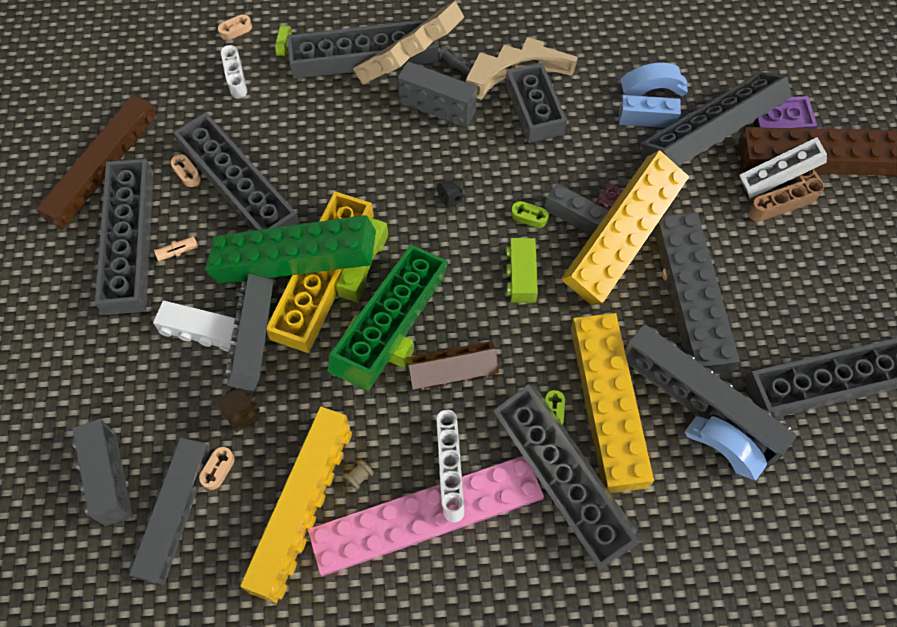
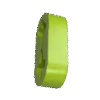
[275,25,292,56]
[511,201,549,228]
[545,390,565,425]

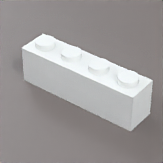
[740,137,827,199]
[153,301,237,352]

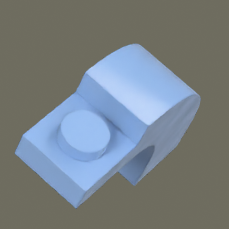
[620,63,688,96]
[685,416,768,481]

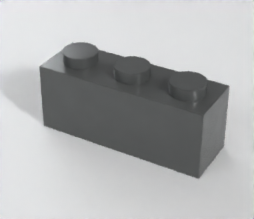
[544,183,609,236]

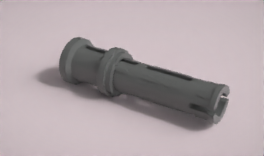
[438,44,473,77]

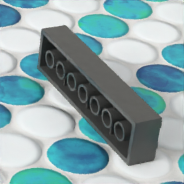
[287,20,438,79]
[641,72,791,167]
[173,112,300,231]
[95,159,154,315]
[653,212,740,374]
[625,324,798,469]
[744,338,897,418]
[493,384,643,569]

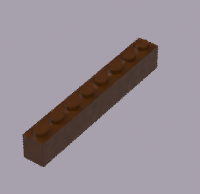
[36,95,156,229]

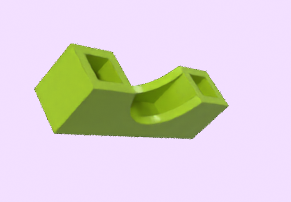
[336,217,388,303]

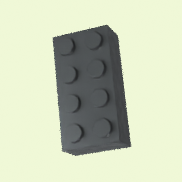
[398,62,477,128]
[506,62,567,143]
[71,419,133,526]

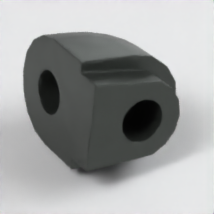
[437,181,464,208]

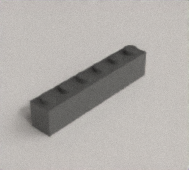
[224,274,273,391]
[129,438,212,586]

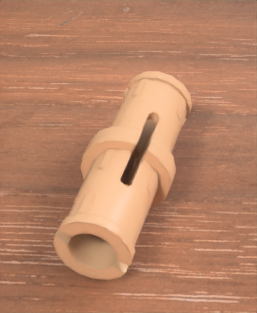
[154,236,199,262]

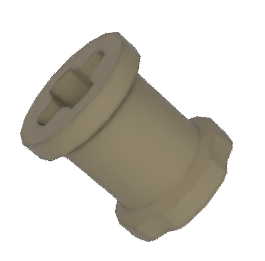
[343,459,374,490]

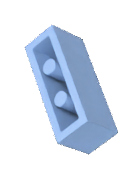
[619,95,681,128]

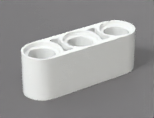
[221,45,247,98]

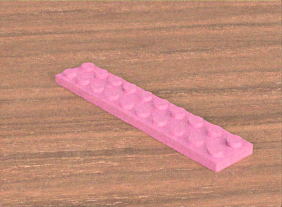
[308,456,544,577]

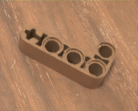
[748,169,824,222]

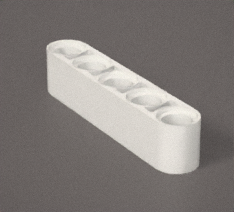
[437,410,465,522]

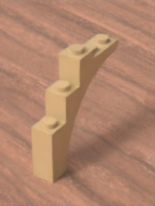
[353,1,464,84]
[466,37,578,100]

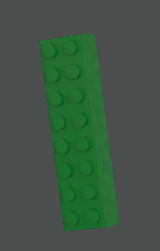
[205,215,376,284]
[327,245,448,391]

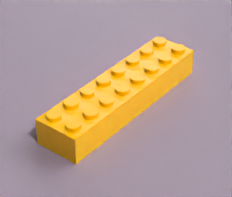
[561,150,689,306]
[266,191,374,353]
[571,313,654,493]
[240,406,352,604]

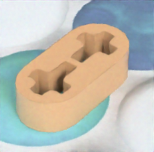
[218,15,252,40]
[171,154,201,187]
[199,447,235,490]

